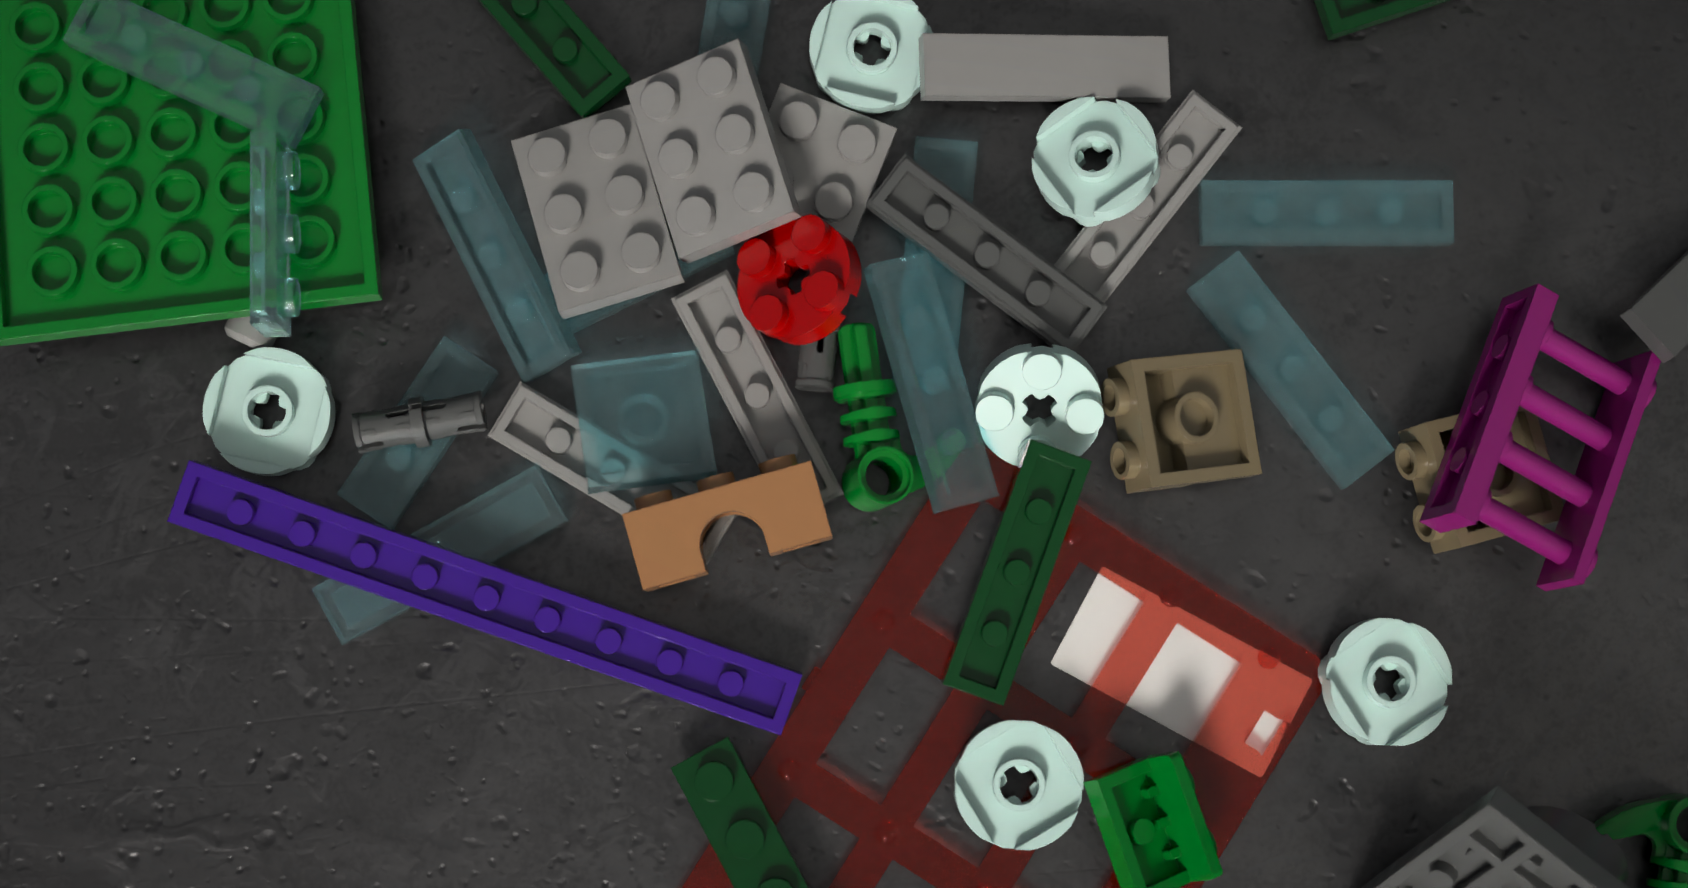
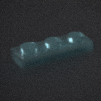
[250,130,301,338]

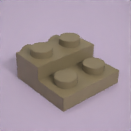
[1100,349,1262,494]
[1395,406,1564,554]

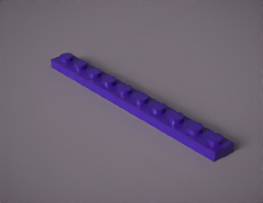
[167,460,803,736]

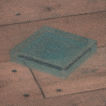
[570,350,717,494]

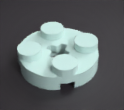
[809,0,933,114]
[1032,96,1160,227]
[975,343,1104,466]
[203,347,336,476]
[1318,618,1452,746]
[954,720,1084,850]

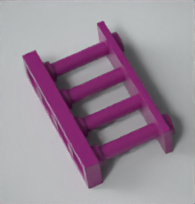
[1419,283,1661,591]

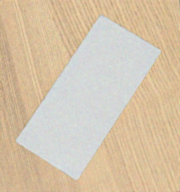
[1051,567,1311,777]

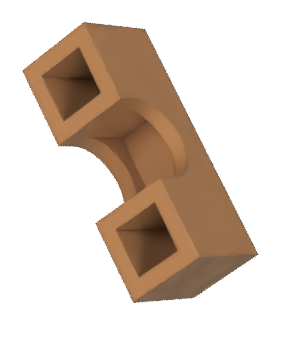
[622,454,832,592]

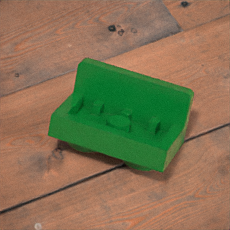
[1083,751,1223,888]

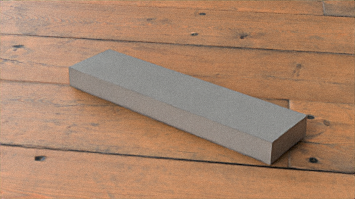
[919,33,1171,103]
[1054,90,1242,303]
[671,270,844,505]
[487,381,737,565]

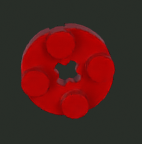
[737,214,862,345]

